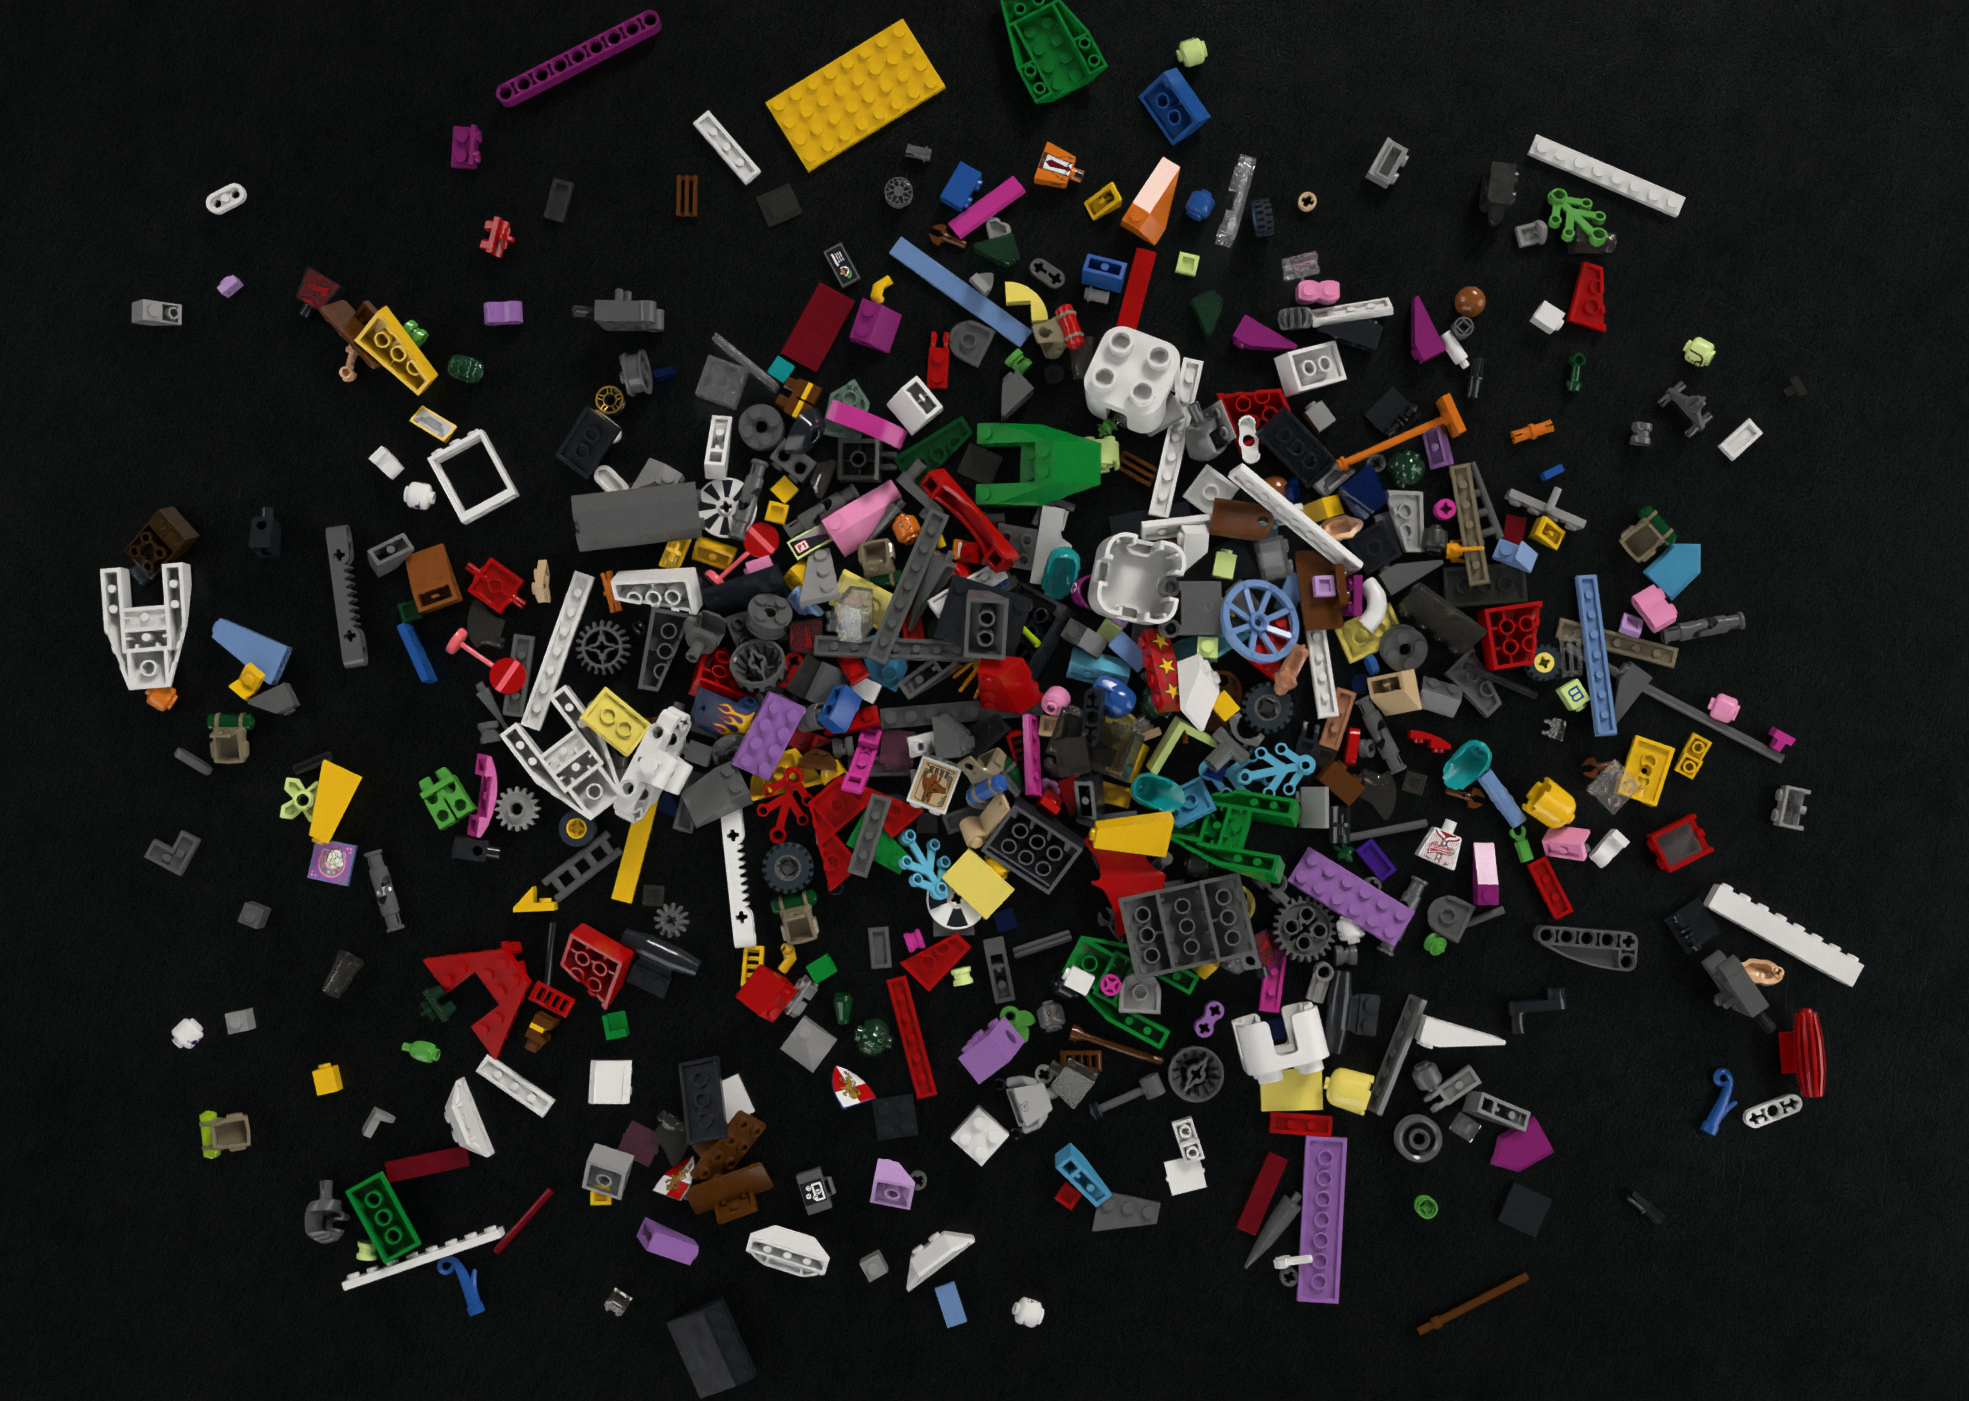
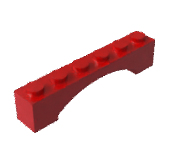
[919,468,1020,573]

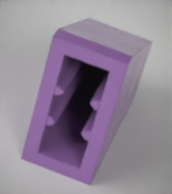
[637,1217,699,1265]

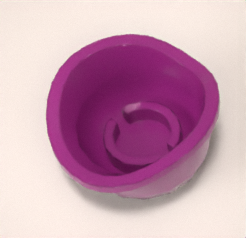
[1071,575,1093,610]

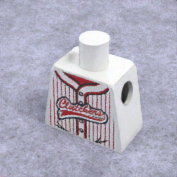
[1415,819,1462,870]

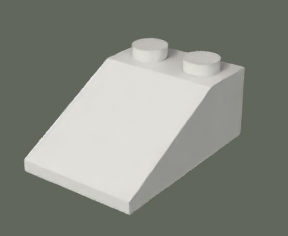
[1274,340,1347,397]
[1177,654,1221,732]

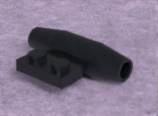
[620,929,702,998]
[1324,970,1380,1054]

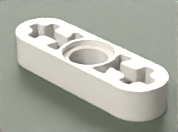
[1743,1093,1802,1128]

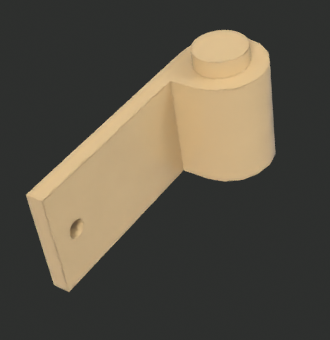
[959,792,1010,849]

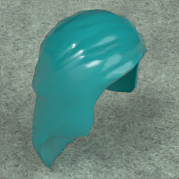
[1041,547,1081,600]
[1442,740,1492,790]
[1130,772,1186,813]

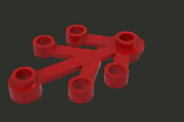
[756,766,813,844]

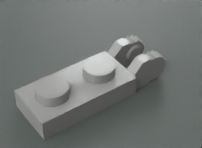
[1423,1064,1482,1113]

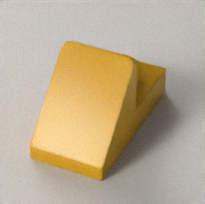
[229,662,266,701]
[513,886,558,912]

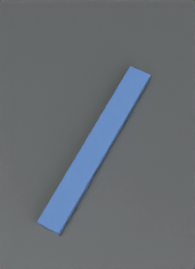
[889,237,1032,348]
[1574,575,1617,737]

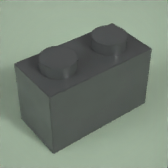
[1418,676,1463,718]

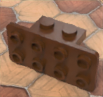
[319,300,383,369]
[1294,550,1350,631]
[690,1110,766,1183]
[685,1162,773,1225]

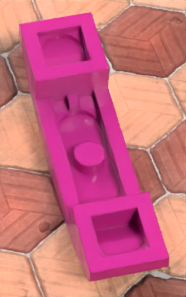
[825,400,908,450]
[841,728,883,795]
[467,754,497,838]

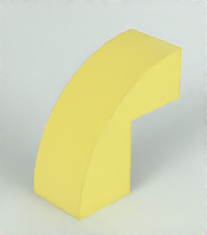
[1005,282,1048,324]

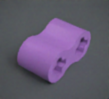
[484,301,523,326]
[1193,1000,1224,1038]

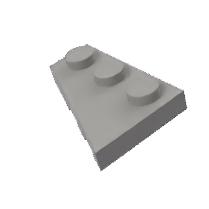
[1383,490,1425,553]
[799,548,841,607]

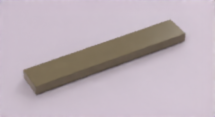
[1449,463,1490,587]
[1554,618,1679,668]

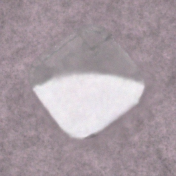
[1215,154,1256,248]

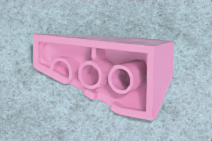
[822,480,902,557]

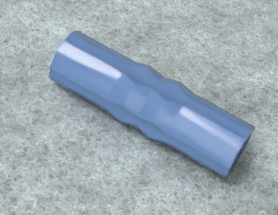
[1477,769,1527,828]

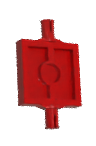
[465,557,527,614]

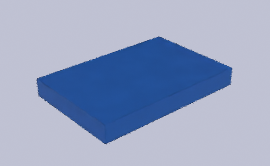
[397,623,438,684]

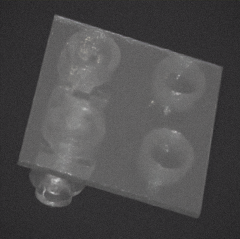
[1587,759,1642,815]

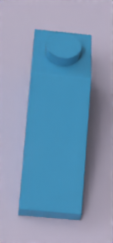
[1055,1143,1112,1207]

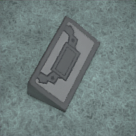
[1312,462,1355,498]

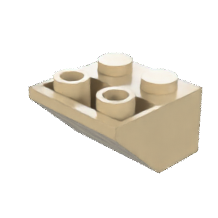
[1367,669,1422,716]

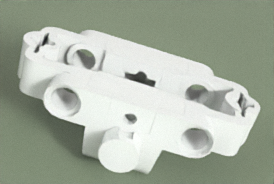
[613,706,693,824]

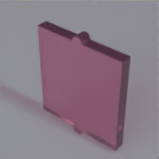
[879,729,916,768]
[617,1120,664,1167]

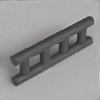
[1448,461,1504,544]
[541,830,623,903]

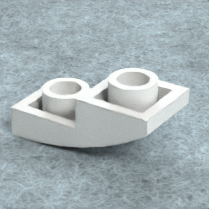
[1171,1116,1205,1165]

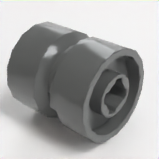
[797,702,826,733]

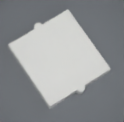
[1164,1157,1207,1196]

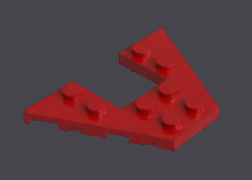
[808,776,924,892]
[423,947,532,1060]

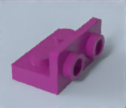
[451,124,482,170]
[1342,575,1363,616]

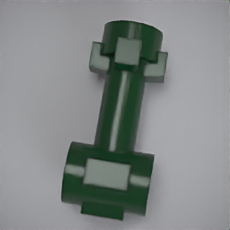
[1566,352,1586,392]

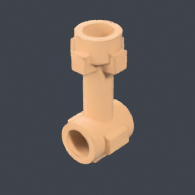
[339,344,359,382]

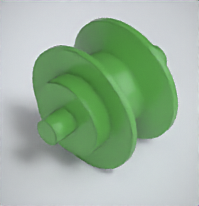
[1096,417,1118,438]
[1424,933,1447,956]

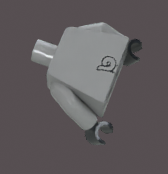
[995,1076,1058,1140]

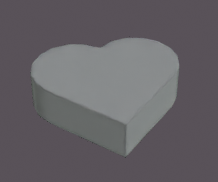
[986,217,1011,243]

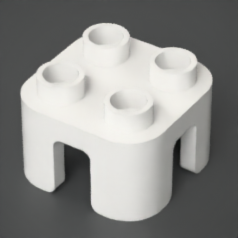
[1084,326,1180,433]
[1088,532,1186,625]
[1231,1001,1329,1085]

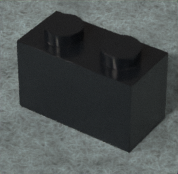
[1074,772,1106,820]

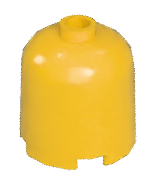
[1522,777,1576,829]

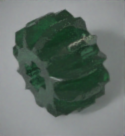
[448,354,484,383]

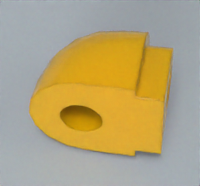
[821,758,847,787]

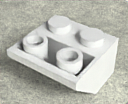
[886,376,943,436]

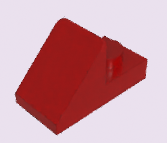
[1033,788,1063,818]

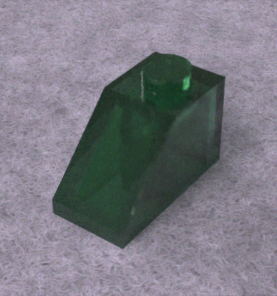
[974,232,1020,267]
[1190,289,1223,339]

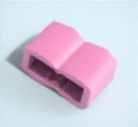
[1295,280,1340,305]
[1631,584,1677,634]

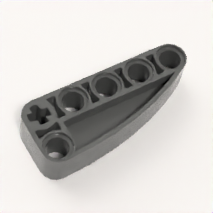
[1533,925,1638,971]

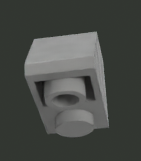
[132,299,182,326]

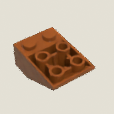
[405,543,463,614]

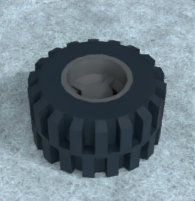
[1241,682,1293,734]
[762,842,814,894]

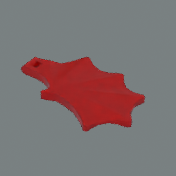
[1084,835,1166,937]

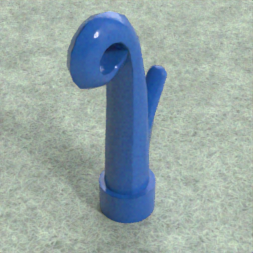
[1700,1068,1737,1136]
[437,1256,485,1317]

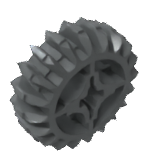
[575,620,631,675]

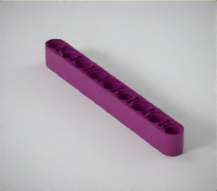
[496,10,662,107]

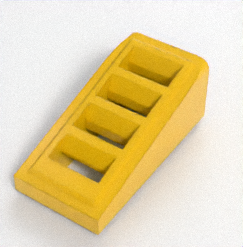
[741,946,765,987]

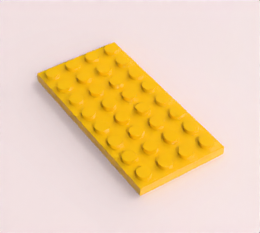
[765,18,945,173]

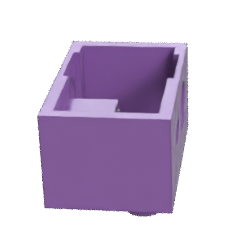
[958,1016,1025,1084]

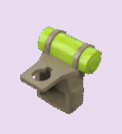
[199,1111,251,1159]

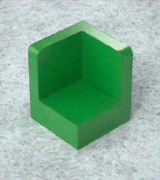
[806,953,838,984]
[602,1010,630,1040]

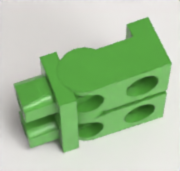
[419,767,478,830]

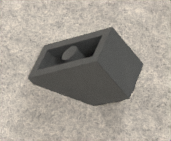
[367,533,414,577]
[1060,618,1109,659]
[247,683,300,716]

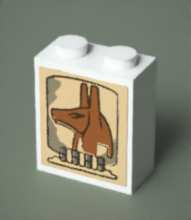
[906,752,961,815]

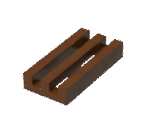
[676,175,698,217]
[1114,450,1158,488]

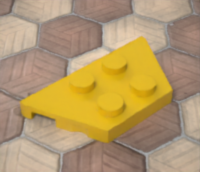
[749,748,823,801]

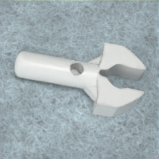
[1273,1255,1313,1269]

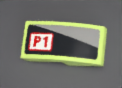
[787,523,834,561]

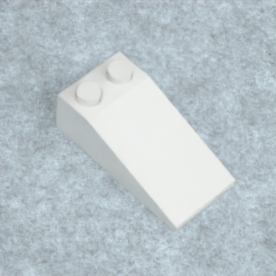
[1413,1014,1506,1049]

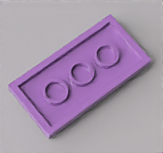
[731,691,806,781]

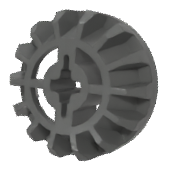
[730,638,787,692]
[1167,1045,1224,1102]

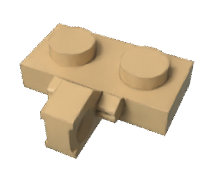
[532,560,551,603]

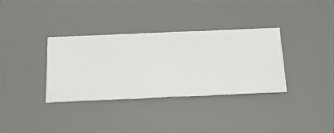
[1030,506,1065,585]

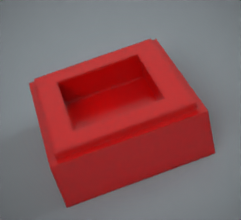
[1054,1181,1082,1210]

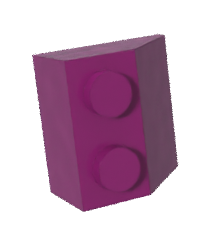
[849,298,902,354]

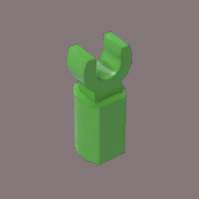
[1509,825,1534,863]

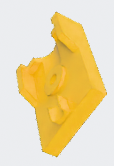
[1613,735,1675,807]

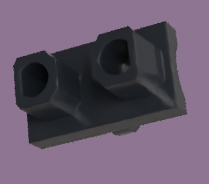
[1329,806,1350,843]

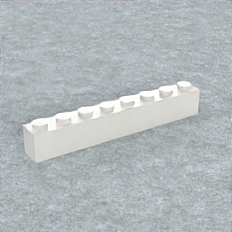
[1703,883,1864,987]

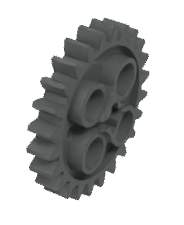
[1270,896,1337,962]

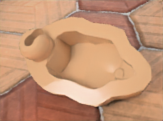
[1320,515,1363,542]
[1742,958,1784,986]

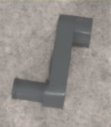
[896,458,945,520]

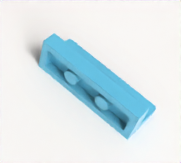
[1066,647,1131,686]

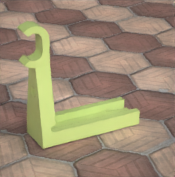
[1146,716,1218,775]

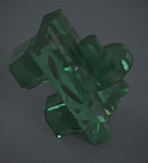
[420,985,457,1022]

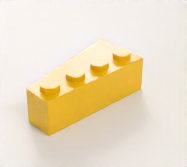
[354,305,438,396]

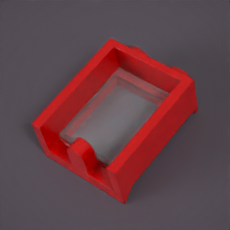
[1646,813,1714,873]

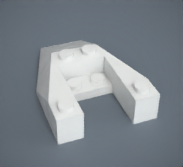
[100,562,192,690]
[500,685,620,820]

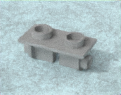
[784,975,819,1018]

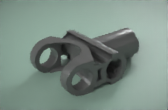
[1204,712,1265,772]

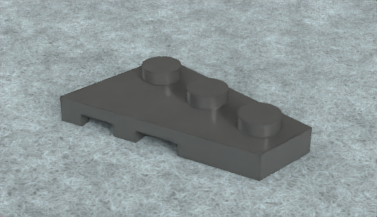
[1443,646,1502,718]
[1092,1192,1161,1232]

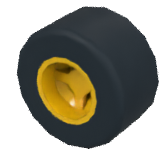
[558,810,598,847]

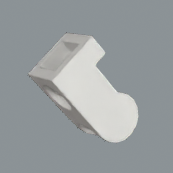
[1588,829,1630,868]

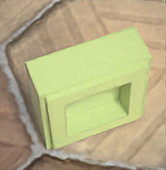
[1175,252,1200,277]
[1096,617,1123,644]

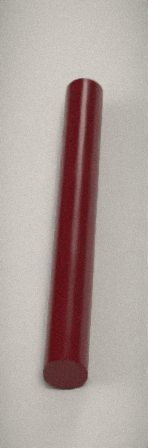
[493,1187,554,1255]

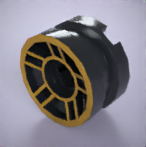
[595,386,626,416]

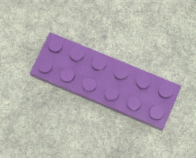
[1287,847,1415,947]

